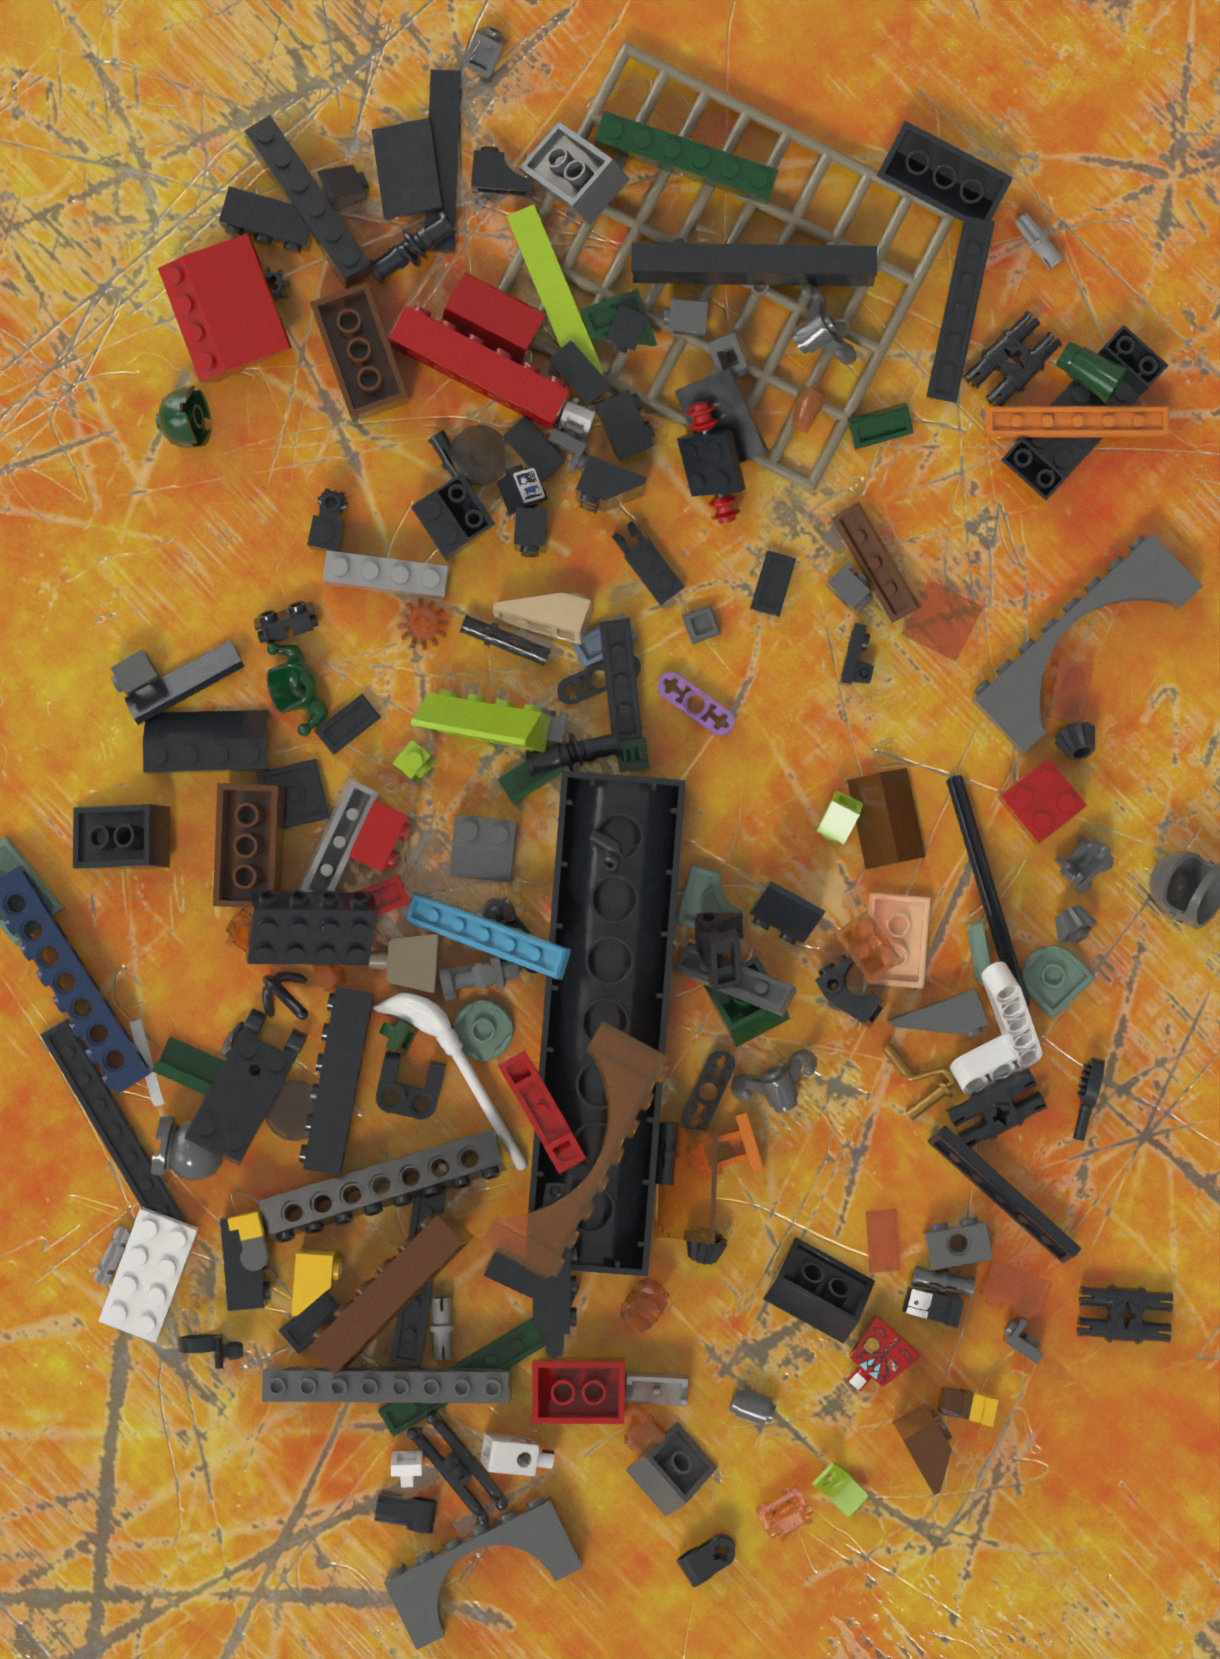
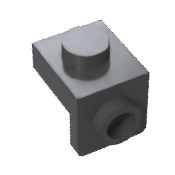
[548,427,589,475]

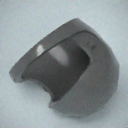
[1149,851,1220,929]

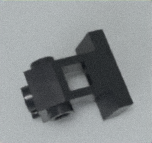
[694,912,744,991]
[815,954,886,1029]

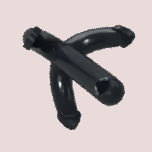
[262,971,308,1020]

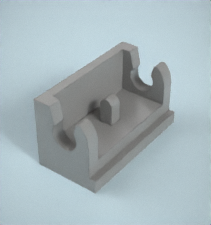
[625,1372,688,1406]

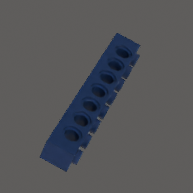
[0,866,152,1094]

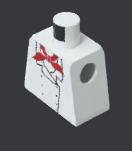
[480,1431,554,1476]

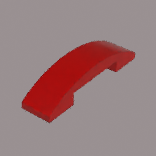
[498,1050,586,1174]

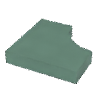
[675,864,742,929]

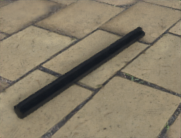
[946,775,1030,1007]

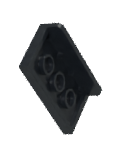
[246,890,377,965]

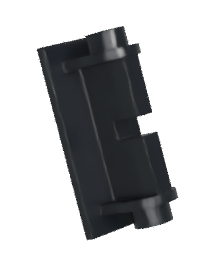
[254,601,319,645]

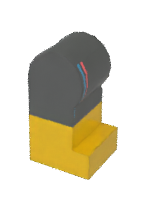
[227,1210,269,1271]

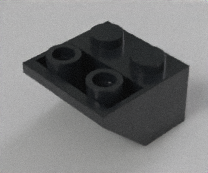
[411,473,495,561]

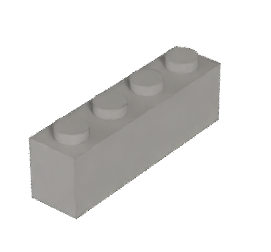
[322,550,450,600]
[296,779,379,892]

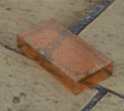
[865,1209,900,1273]

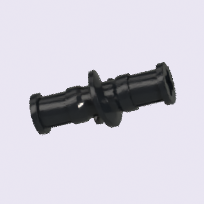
[369,211,458,284]
[525,730,620,776]

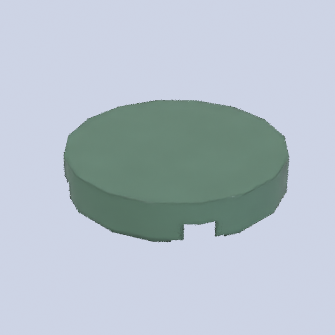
[453,1000,513,1061]

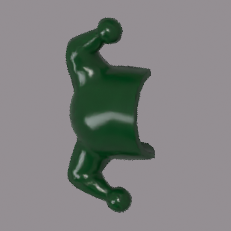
[266,642,328,737]

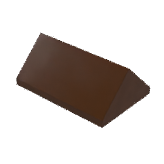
[847,768,925,869]

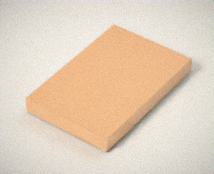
[862,893,931,989]

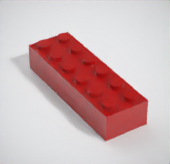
[389,305,570,431]

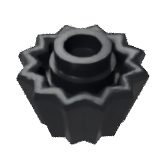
[1054,721,1095,761]
[686,1227,728,1265]

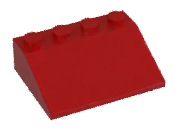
[158,233,292,383]

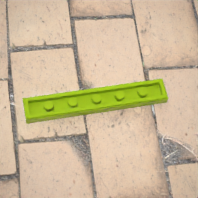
[506,204,605,375]

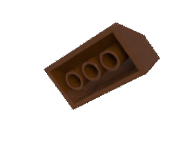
[893,1404,953,1495]

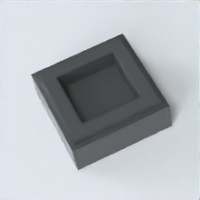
[682,605,721,645]

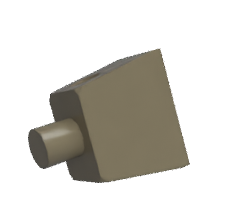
[369,934,440,993]

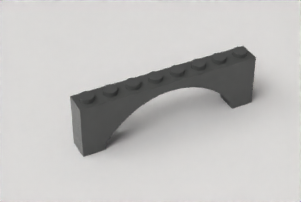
[972,533,1203,754]

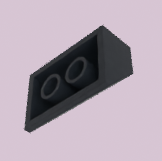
[576,455,647,514]
[763,1237,875,1344]

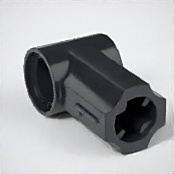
[374,1493,438,1534]

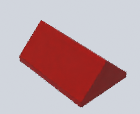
[442,272,547,365]

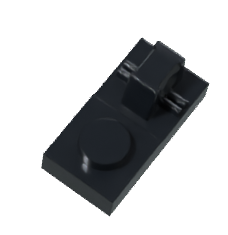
[839,623,874,686]

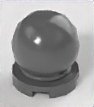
[151,1115,224,1181]

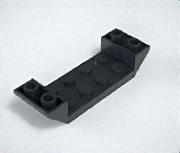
[1000,325,1169,501]

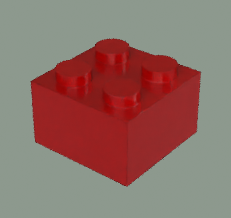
[997,758,1087,845]
[349,800,413,873]

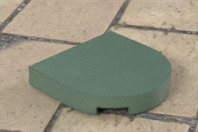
[1022,946,1096,1019]

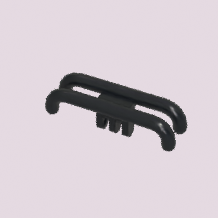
[406,1411,508,1526]

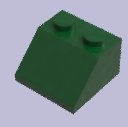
[704,956,790,1047]

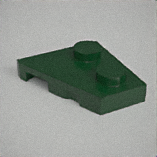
[580,289,657,346]

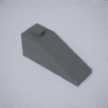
[887,989,988,1038]

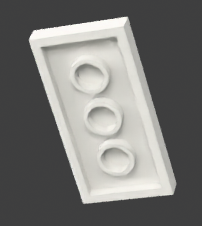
[98,1207,199,1343]

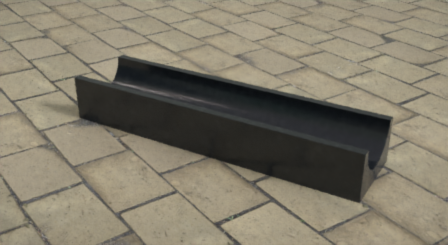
[524,771,686,1276]

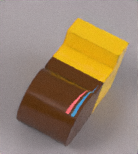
[937,1387,999,1427]

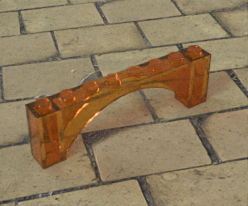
[480,1021,670,1280]

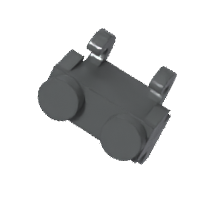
[1055,834,1114,893]

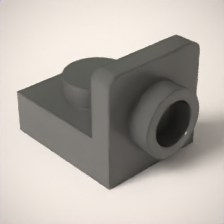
[462,26,509,78]
[1003,1315,1043,1364]

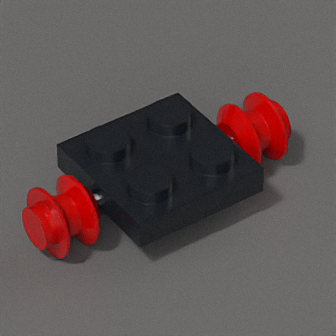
[677,401,746,524]

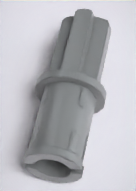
[1015,213,1064,270]

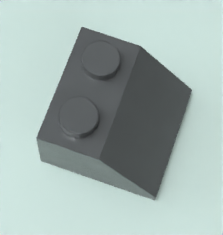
[450,815,517,883]
[626,1422,717,1516]

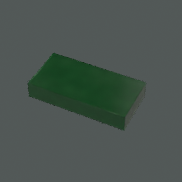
[847,402,914,450]

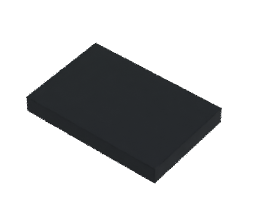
[372,118,445,220]
[675,367,768,463]

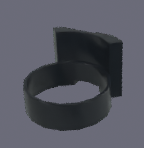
[178,1333,243,1369]

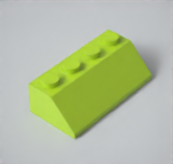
[410,689,552,752]

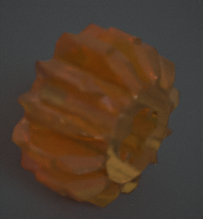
[397,598,449,651]
[620,1277,669,1332]

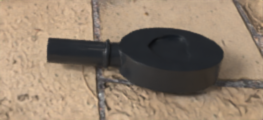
[1073,1057,1105,1141]

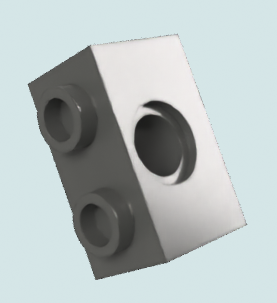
[923,1216,993,1270]

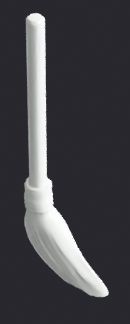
[372,992,528,1170]

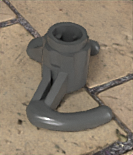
[792,284,857,365]
[731,1049,817,1112]

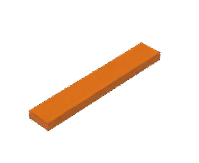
[985,406,1169,438]

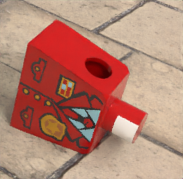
[847,1314,921,1391]

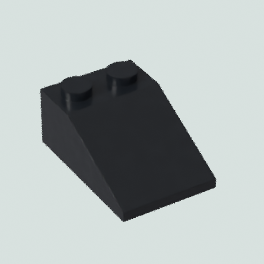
[73,804,170,869]
[749,881,825,946]

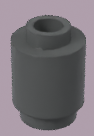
[729,1388,776,1427]

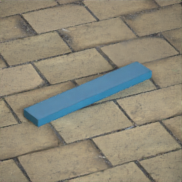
[405,892,571,979]

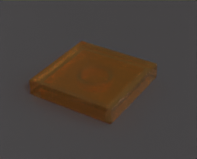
[901,579,983,661]

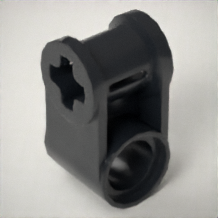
[676,1534,735,1588]

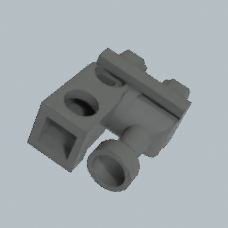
[439,957,520,1001]

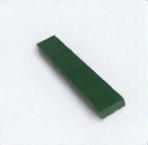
[378,1317,545,1437]

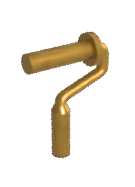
[882,1043,956,1121]

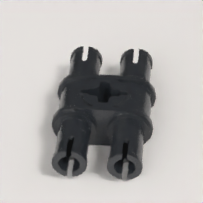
[963,311,1062,406]
[946,1068,1047,1147]
[1077,1284,1173,1345]

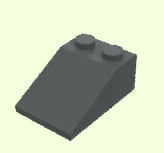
[519,122,630,225]

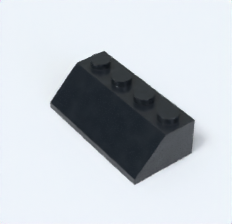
[877,121,1013,221]
[143,710,270,774]

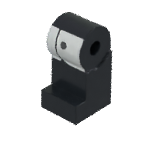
[902,1287,964,1328]

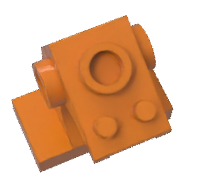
[686,1111,765,1179]

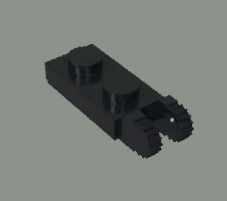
[611,521,685,606]

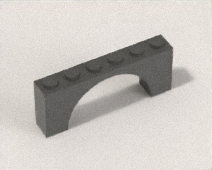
[384,1495,583,1650]

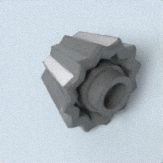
[1055,905,1097,943]

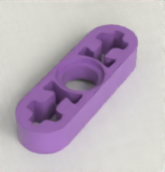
[657,672,734,736]

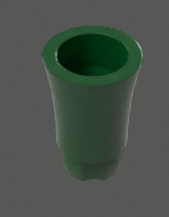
[1056,342,1129,404]

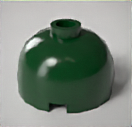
[156,386,211,448]

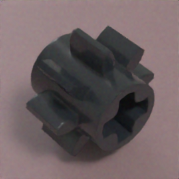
[265,267,291,305]

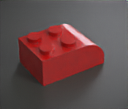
[532,1357,625,1424]

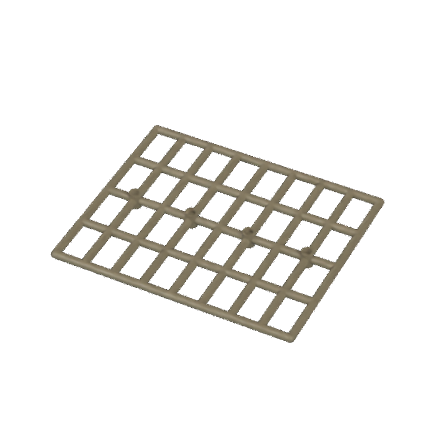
[497,43,956,491]

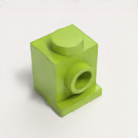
[393,740,437,784]

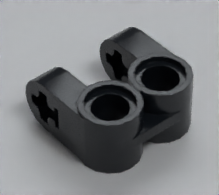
[376,1051,446,1120]

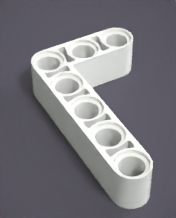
[950,962,1042,1095]

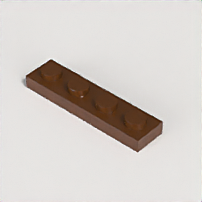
[831,502,920,623]

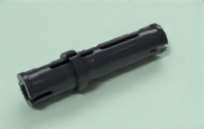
[459,614,551,666]

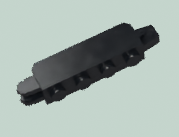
[532,1182,577,1359]

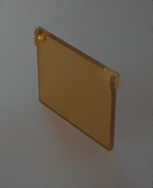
[654,1127,718,1244]

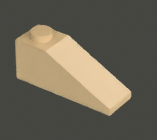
[493,592,593,645]

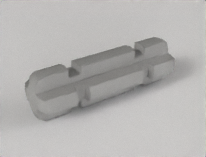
[94,1226,131,1285]

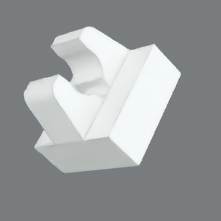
[558,398,596,439]
[390,1451,423,1488]

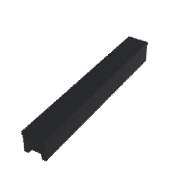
[631,243,877,287]

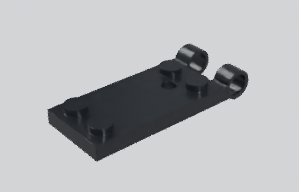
[184,1008,308,1166]

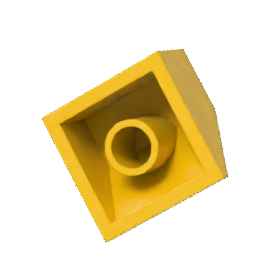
[291,1248,343,1316]

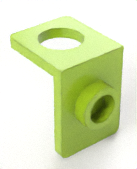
[812,1462,869,1518]

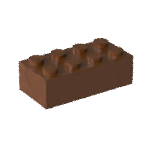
[310,282,410,422]
[213,783,285,908]

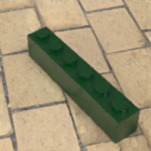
[594,111,778,205]

